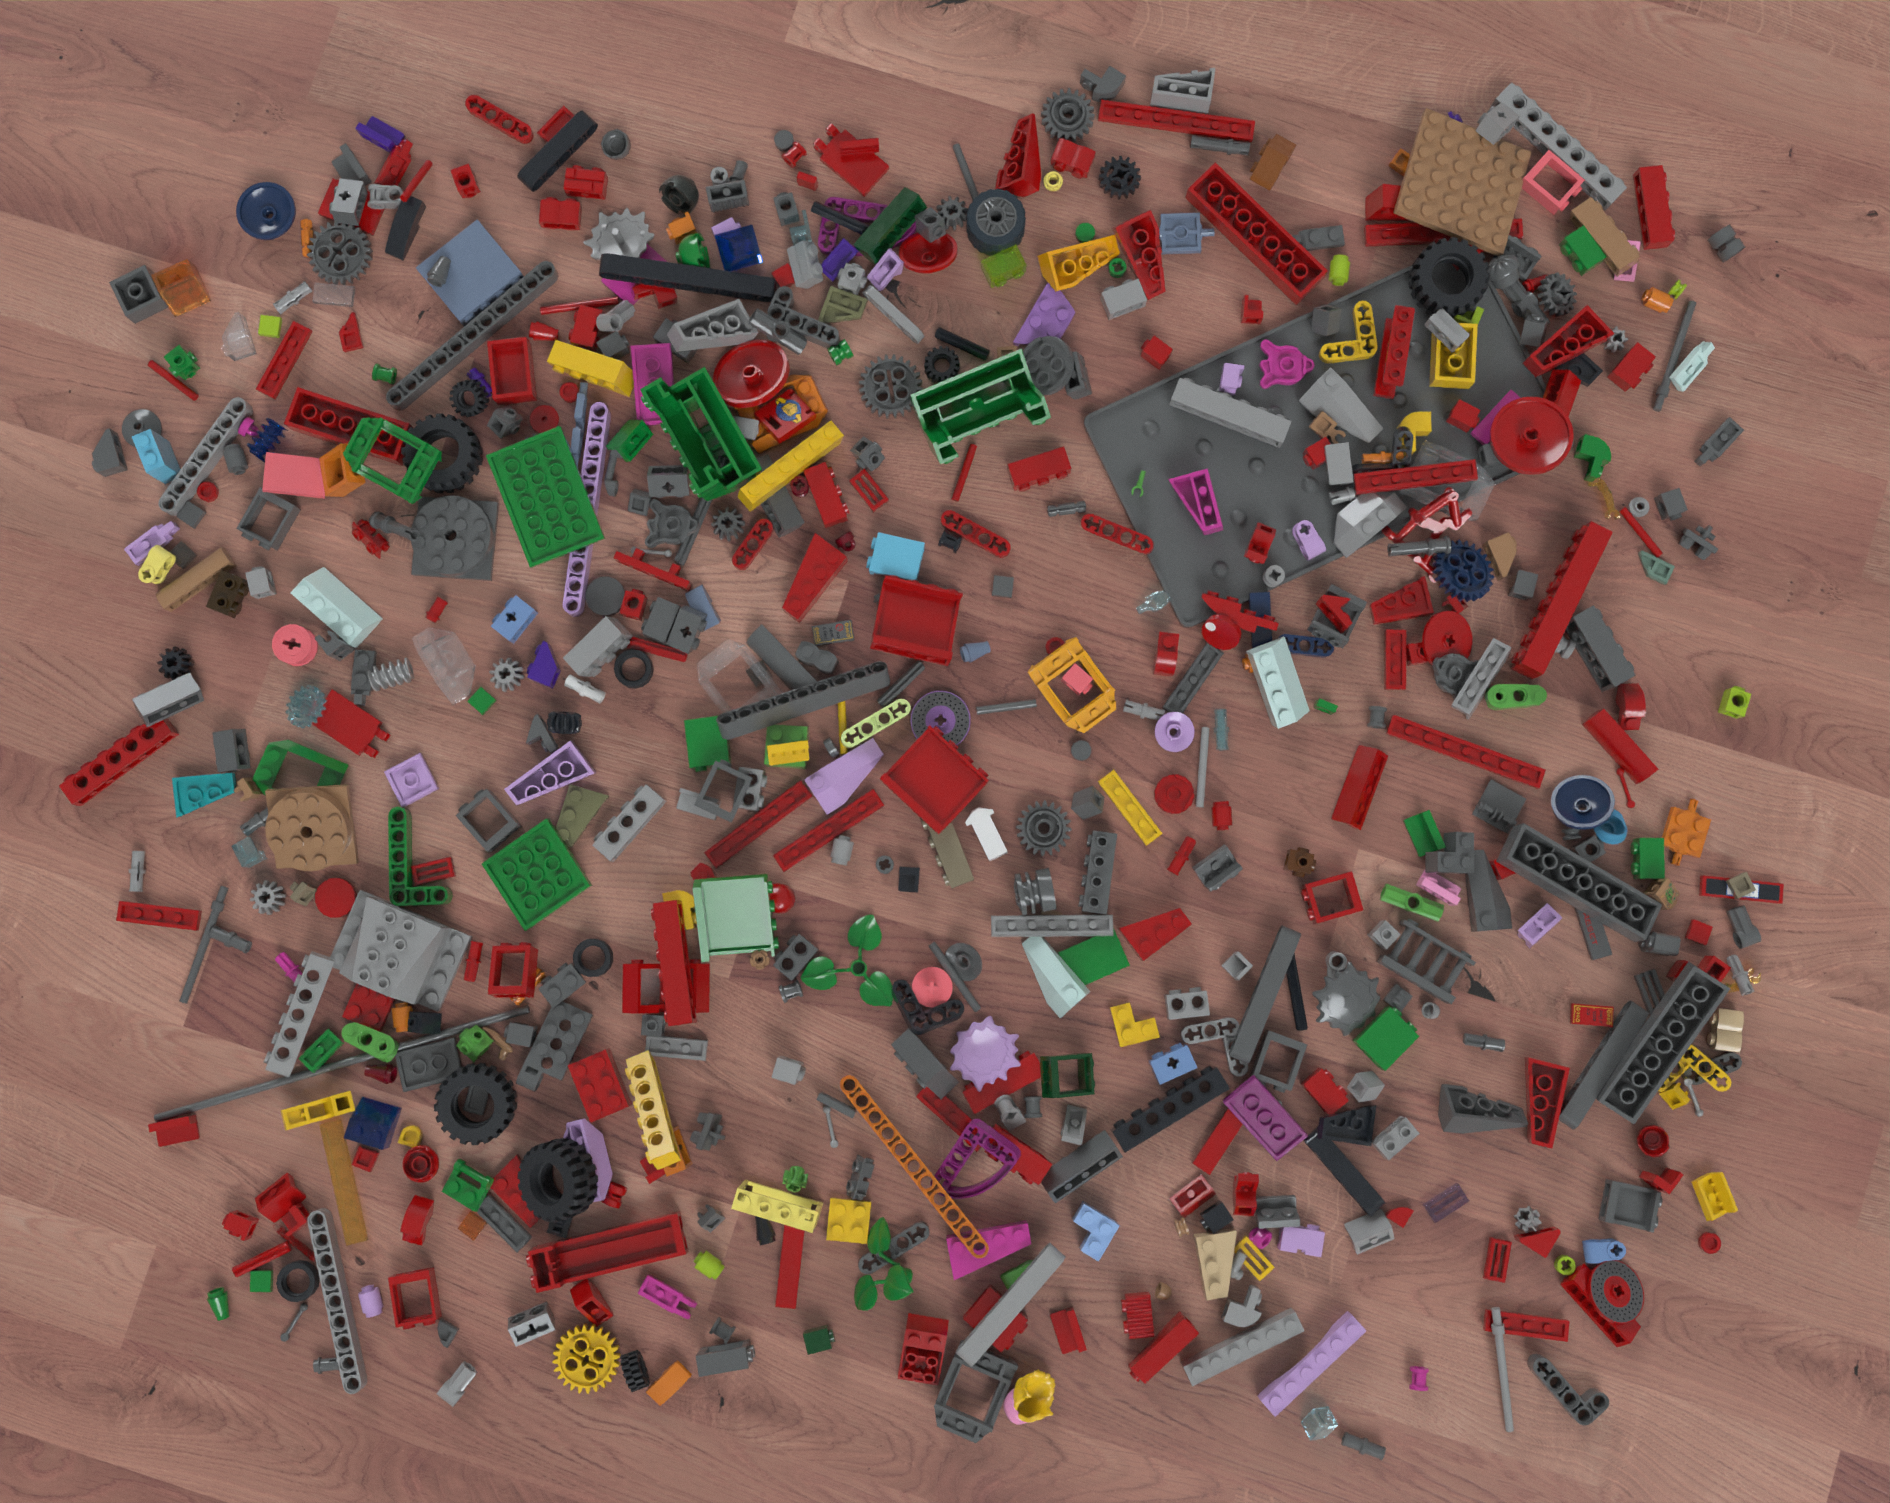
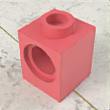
[1061,663,1093,696]

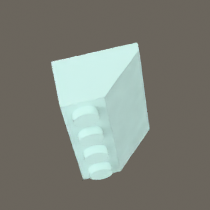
[291,567,383,648]
[1247,636,1310,729]

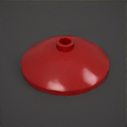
[899,233,958,274]

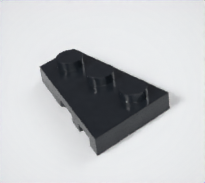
[1552,353,1603,387]
[1317,1105,1376,1146]

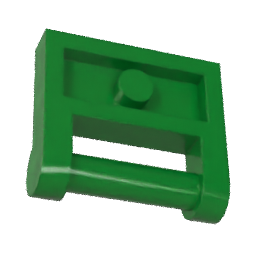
[441,1159,494,1212]

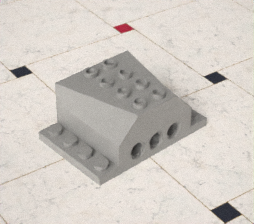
[330,890,472,1012]

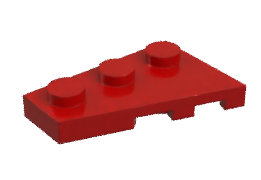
[1369,576,1434,625]
[490,1154,541,1228]

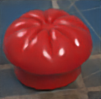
[402,1145,439,1183]

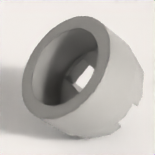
[1422,1002,1440,1019]

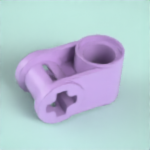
[1292,520,1326,561]

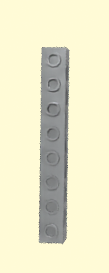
[1491,82,1627,211]

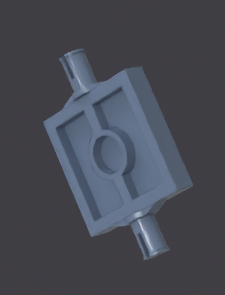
[1159,213,1215,254]

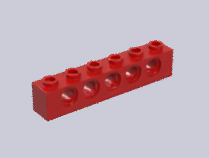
[59,718,179,806]

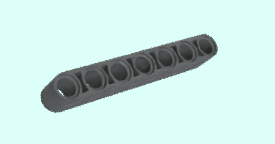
[1228,925,1301,1064]
[1559,1000,1649,1130]

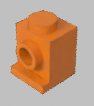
[666,212,697,245]

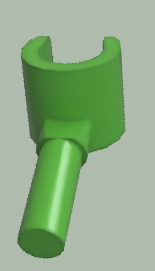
[1131,470,1146,498]

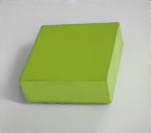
[258,315,282,338]

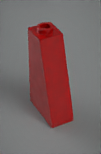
[1128,1311,1199,1384]

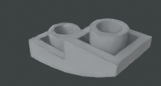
[733,416,759,440]

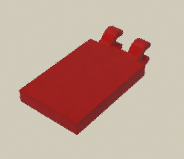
[813,123,890,197]
[309,689,391,758]

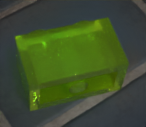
[981,245,1027,288]

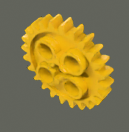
[552,1323,621,1394]

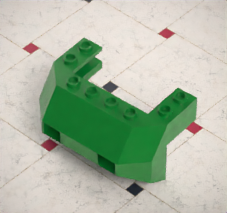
[910,348,1051,464]
[640,367,762,501]

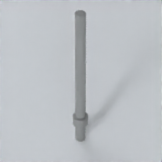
[1491,1307,1514,1432]

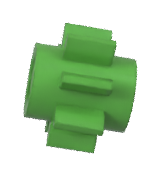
[782,1166,808,1192]

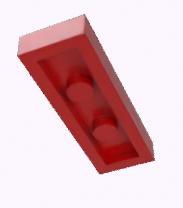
[1384,629,1406,690]

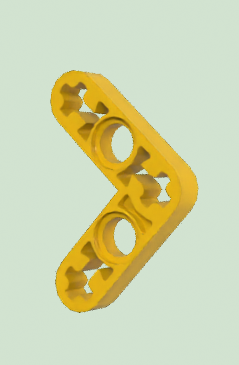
[1319,301,1378,364]
[1658,1044,1732,1092]

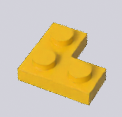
[1110,1002,1160,1047]

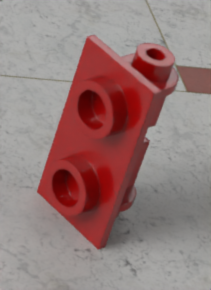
[352,519,390,559]

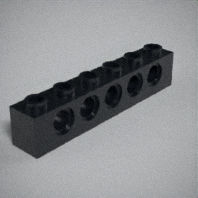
[1111,1066,1230,1153]

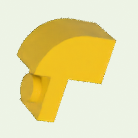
[1397,412,1432,456]
[662,890,697,930]

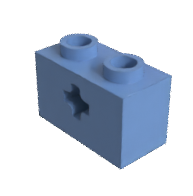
[491,595,538,644]
[1148,1043,1197,1085]

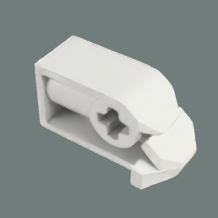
[965,807,1008,861]

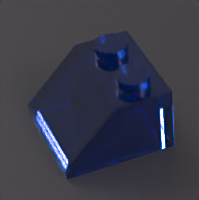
[344,1096,402,1150]

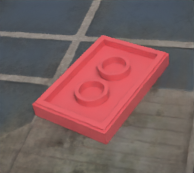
[262,452,325,499]

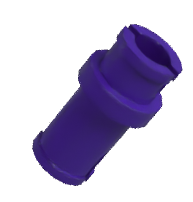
[466,367,492,398]

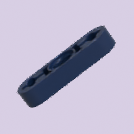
[1277,634,1334,658]

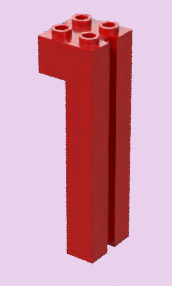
[526,1211,689,1293]

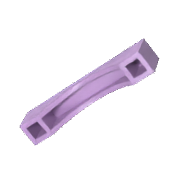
[1257,1311,1366,1417]

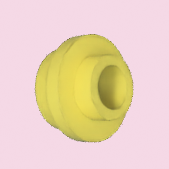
[1043,171,1063,191]

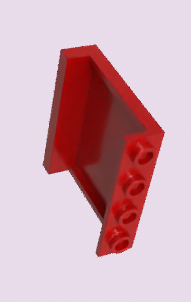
[870,575,963,666]
[879,725,989,835]

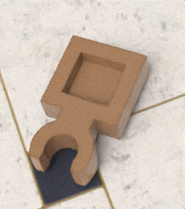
[1308,411,1346,444]

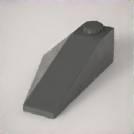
[1465,850,1512,932]
[1438,1084,1528,1134]

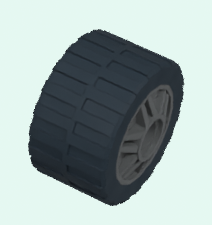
[966,189,1026,257]

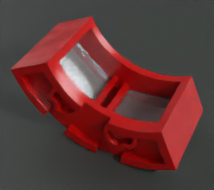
[622,959,710,1014]

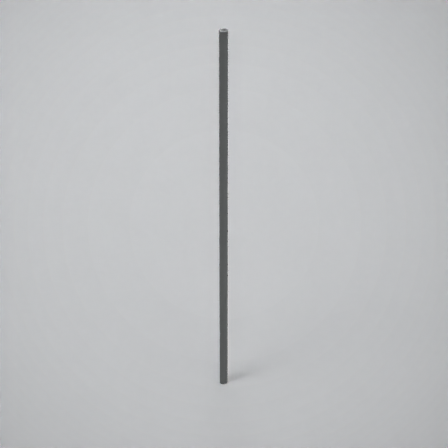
[154,1005,530,1123]

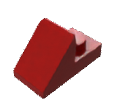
[1315,595,1353,634]

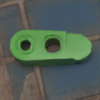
[1485,684,1547,710]
[342,1022,399,1062]

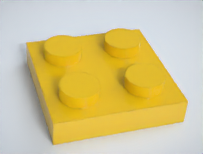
[826,1198,871,1244]

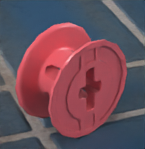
[272,624,318,666]

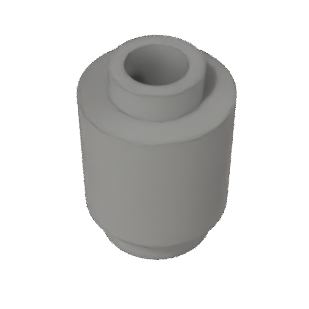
[830,835,854,866]

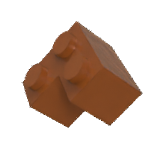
[1249,134,1297,191]

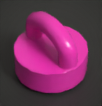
[238,417,260,437]
[1249,1227,1272,1249]

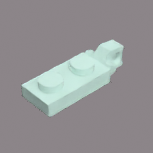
[1669,341,1715,392]

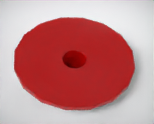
[530,405,559,433]

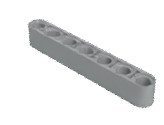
[158,397,253,516]
[955,1243,1066,1367]

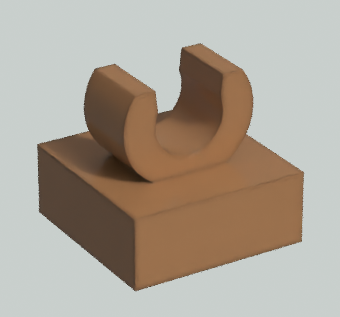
[234,777,263,801]

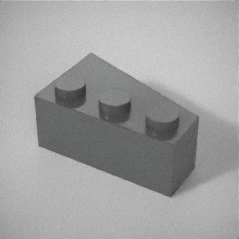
[891,1028,959,1099]

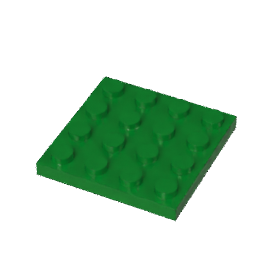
[482,818,593,931]

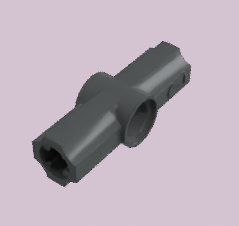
[1501,279,1550,324]
[748,308,807,355]

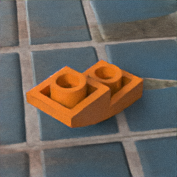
[646,1360,692,1406]

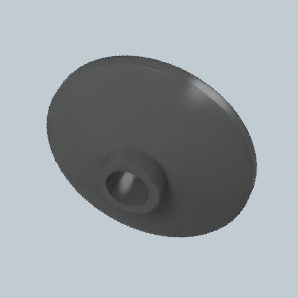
[122,409,162,447]
[945,943,982,981]

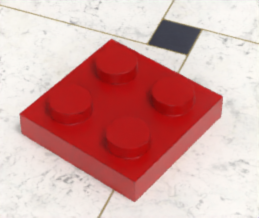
[342,984,396,1032]

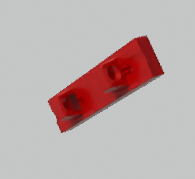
[613,548,692,592]

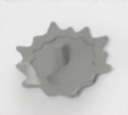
[583,208,655,260]

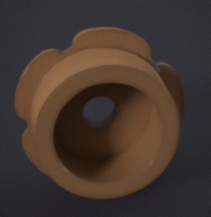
[750,950,770,970]

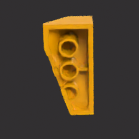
[1037,235,1120,292]

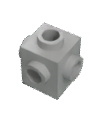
[837,263,867,295]

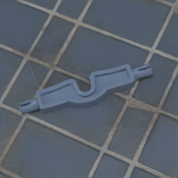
[571,382,588,467]

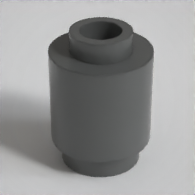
[223,444,249,475]

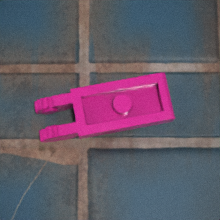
[638,1274,697,1319]

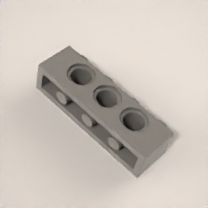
[592,784,667,862]

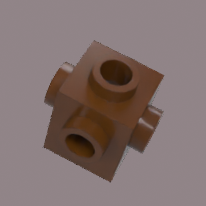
[1283,847,1316,878]

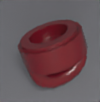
[835,531,856,552]

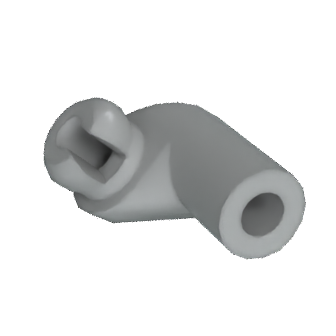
[1230,1251,1247,1280]

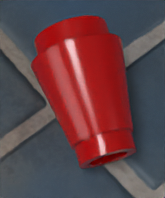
[529,321,559,341]

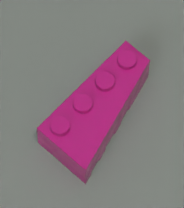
[946,1220,1031,1280]

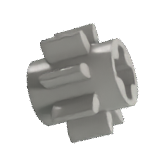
[1604,327,1628,353]
[1514,1206,1542,1233]

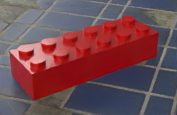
[284,387,414,466]

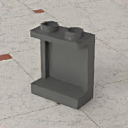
[1307,584,1367,649]
[1598,1179,1662,1233]

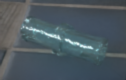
[1213,709,1230,751]

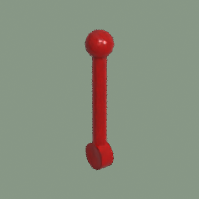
[1616,768,1635,808]

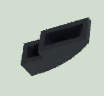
[385,196,426,261]

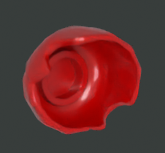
[770,883,796,914]
[1637,1124,1669,1158]

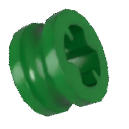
[1108,258,1127,278]

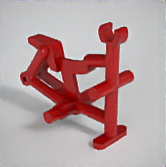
[1382,487,1472,583]

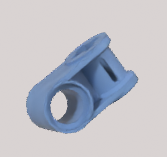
[1582,1238,1626,1263]

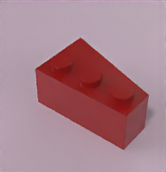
[1117,908,1192,961]

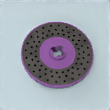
[911,691,970,745]

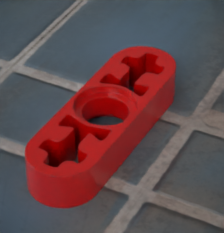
[732,519,774,570]

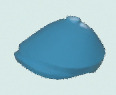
[1594,809,1627,844]

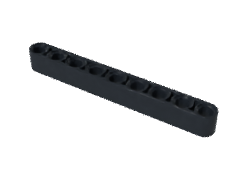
[599,253,776,302]

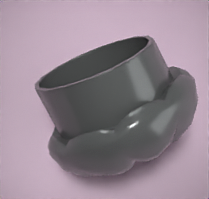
[1486,254,1520,289]

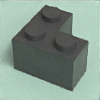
[1425,832,1474,874]

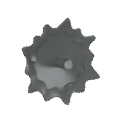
[1312,962,1380,1036]

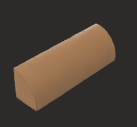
[156,547,237,612]

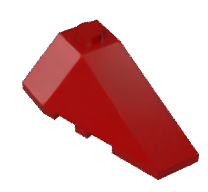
[995,113,1041,197]
[1112,210,1166,300]

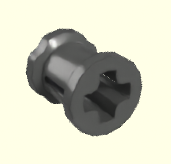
[1367,706,1387,729]
[779,980,804,1003]
[1023,1096,1043,1118]
[709,1317,736,1344]

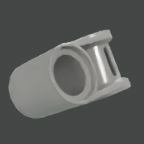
[367,184,403,209]
[994,1095,1026,1132]

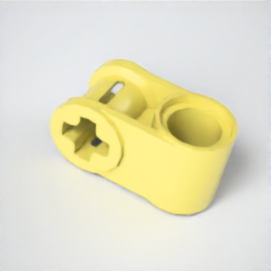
[138,545,176,584]

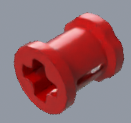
[781,141,807,168]

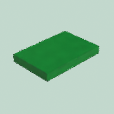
[1058,928,1130,985]

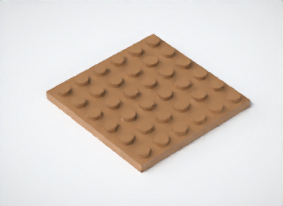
[1393,108,1532,256]

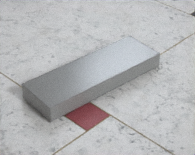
[645,1036,708,1061]

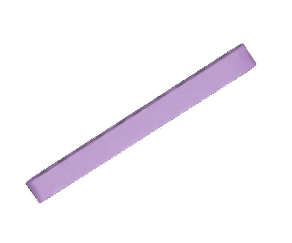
[563,402,611,617]

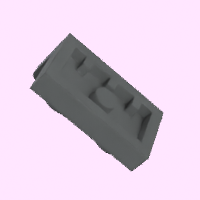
[1255,1195,1300,1229]

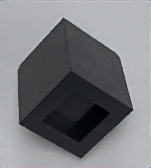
[898,866,920,893]

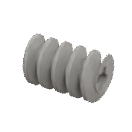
[368,657,414,691]

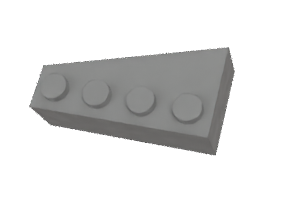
[667,299,759,352]

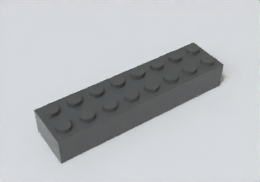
[1496,823,1662,942]
[1596,961,1730,1124]

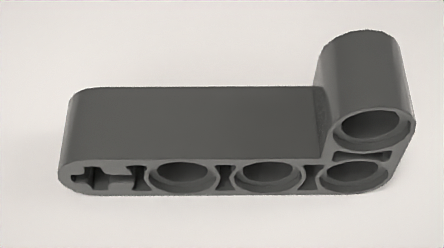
[767,286,840,348]
[1527,1353,1609,1426]

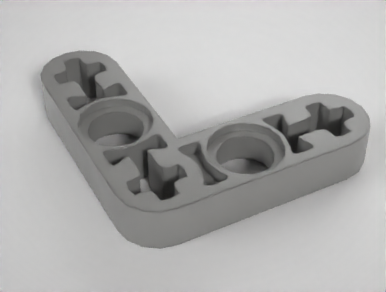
[1180,1017,1248,1076]

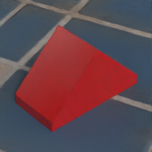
[1514,1226,1561,1258]

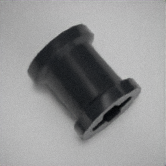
[938,529,963,554]

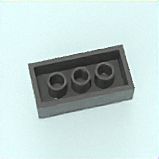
[1565,605,1636,692]

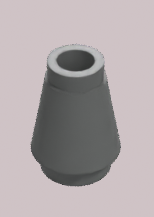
[427,256,451,287]

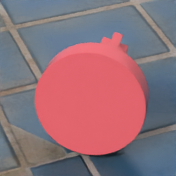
[912,967,953,1008]

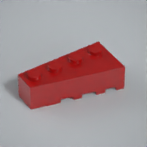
[1525,1057,1570,1149]

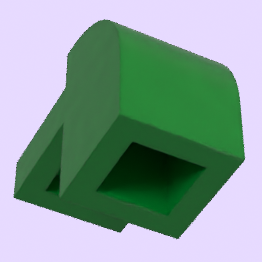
[1574,434,1611,482]

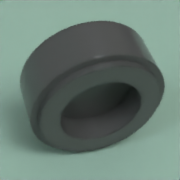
[774,130,794,151]
[823,737,840,758]
[1071,740,1091,761]

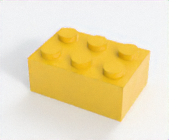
[1429,323,1478,389]

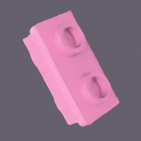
[1416,870,1461,906]

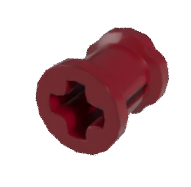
[790,476,809,498]

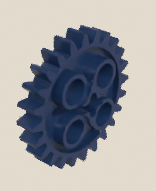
[1432,539,1494,602]

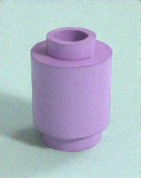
[358,1285,384,1318]

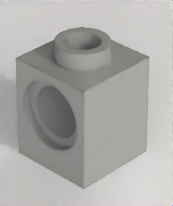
[245,566,277,599]
[1367,920,1401,949]

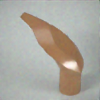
[483,1027,513,1060]

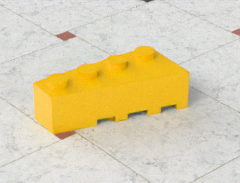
[547,340,634,397]

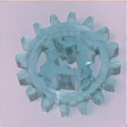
[285,685,327,729]

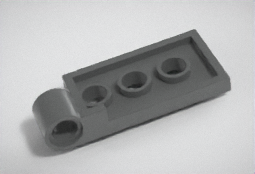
[516,1001,593,1092]

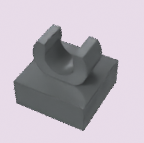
[1383,984,1413,1012]
[697,1204,726,1233]

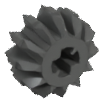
[936,195,968,231]
[711,507,745,541]

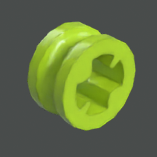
[1668,279,1687,300]
[1554,1255,1576,1275]

